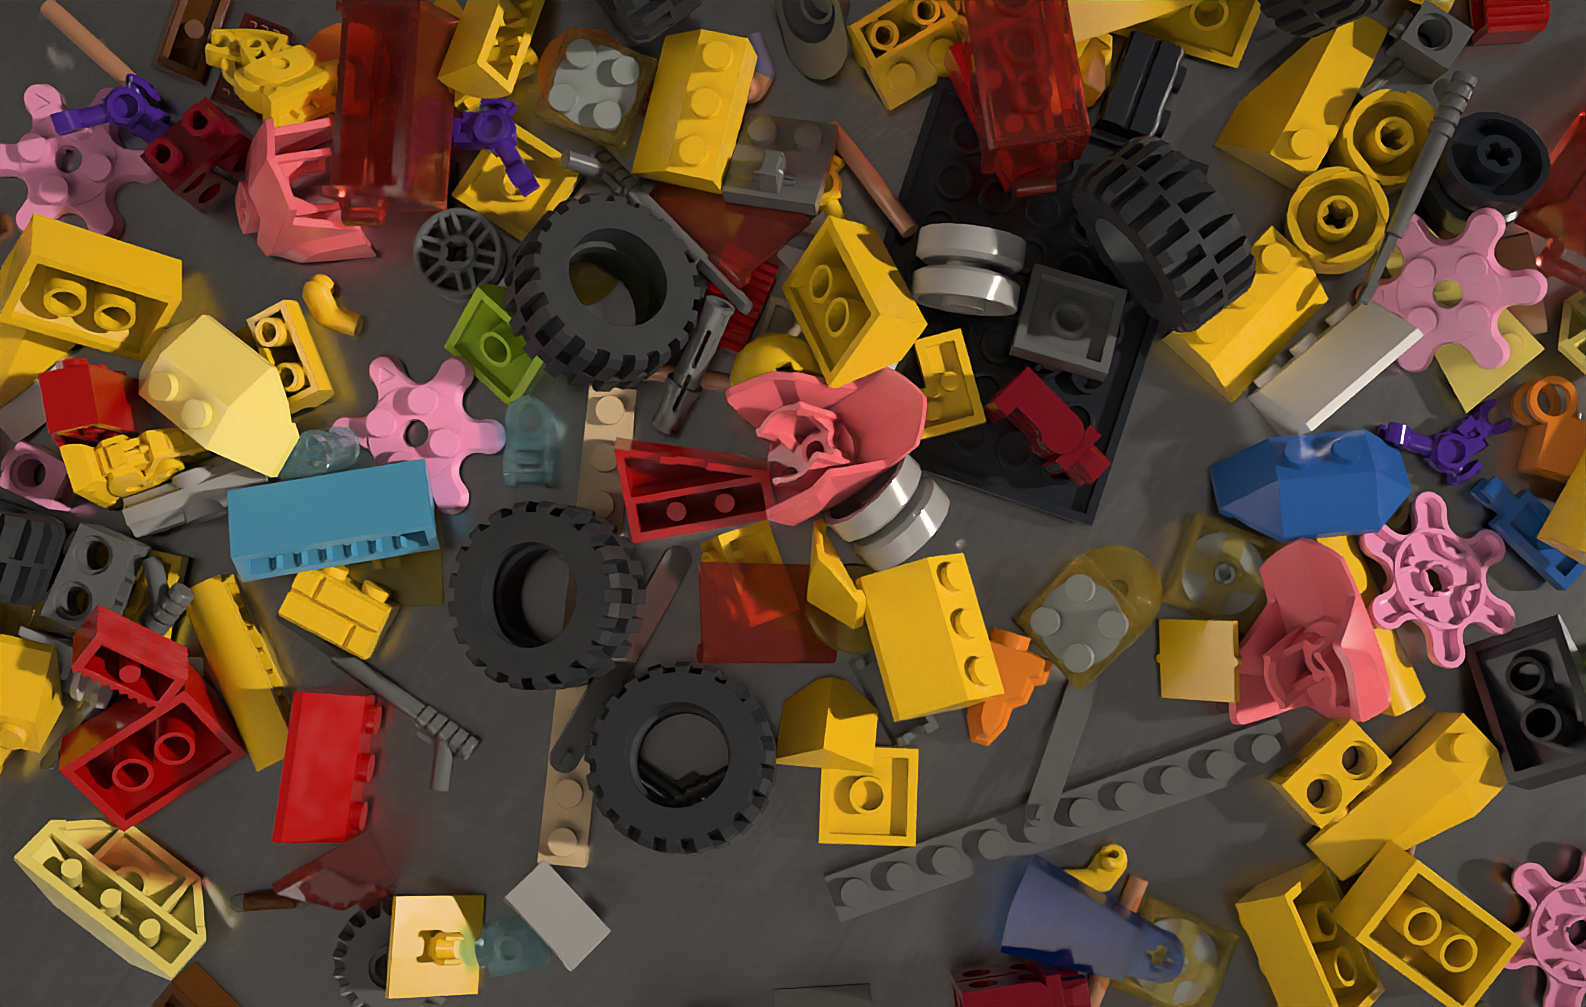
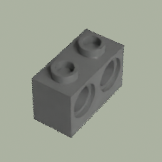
[40,523,152,630]

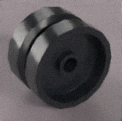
[1421,112,1551,235]

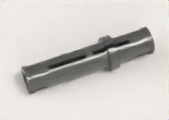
[651,295,735,435]

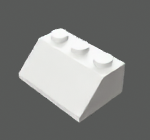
[1247,300,1424,437]

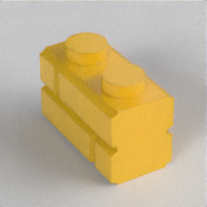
[278,565,400,660]

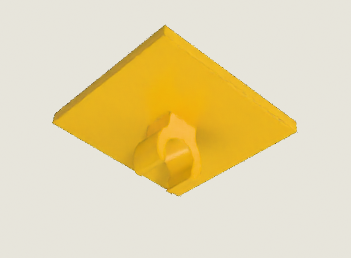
[385,895,485,999]

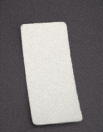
[0,359,64,443]

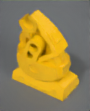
[205,28,351,127]
[59,428,211,511]

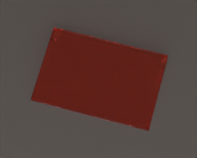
[649,182,811,289]
[696,562,837,663]

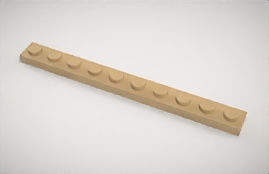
[537,385,638,868]

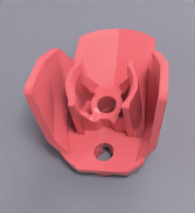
[235,114,377,263]
[725,367,927,526]
[1229,537,1391,725]

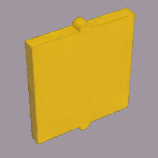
[1156,618,1243,703]

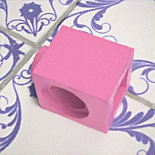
[0,441,77,511]

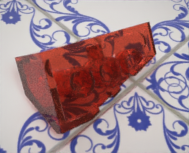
[271,829,397,912]

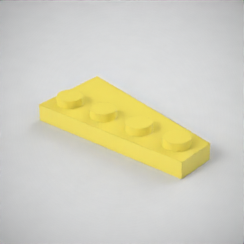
[1377,212,1545,413]

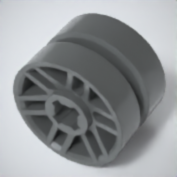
[413,208,511,306]

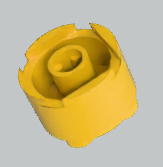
[1326,89,1436,196]
[1284,166,1389,274]

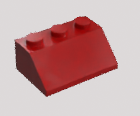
[58,662,246,832]
[271,686,382,843]

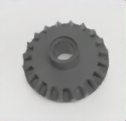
[332,897,449,1007]

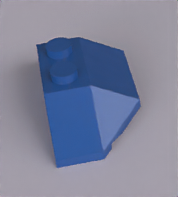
[1209,429,1412,542]

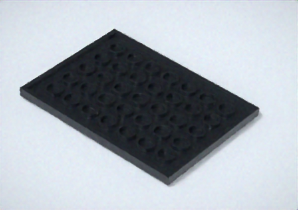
[883,76,1210,527]

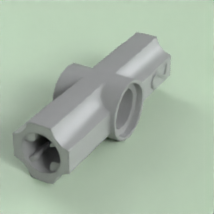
[122,461,277,538]

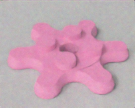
[0,84,159,239]
[1356,208,1548,373]
[331,354,507,515]
[1359,491,1516,669]
[1504,850,1586,1007]

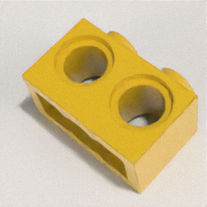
[1268,717,1392,829]

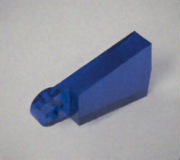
[1000,854,1185,983]

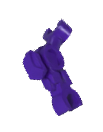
[50,73,171,145]
[426,98,540,197]
[1376,399,1513,486]

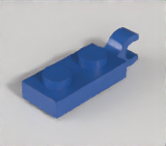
[1469,476,1586,591]

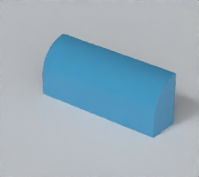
[227,458,440,582]

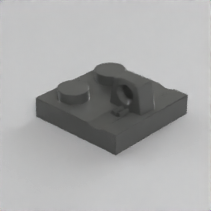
[722,112,839,215]
[1009,263,1128,382]

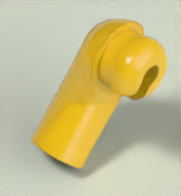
[302,274,364,337]
[1062,843,1127,894]

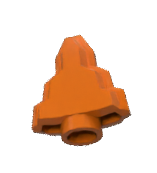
[966,627,1054,746]

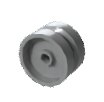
[910,223,1027,316]
[823,454,950,572]

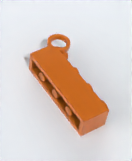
[1510,375,1586,484]

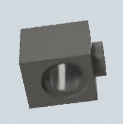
[1384,0,1474,84]

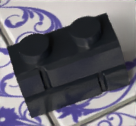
[1093,30,1188,139]

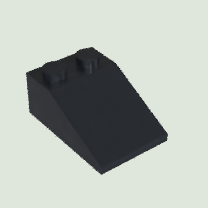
[1464,614,1586,790]

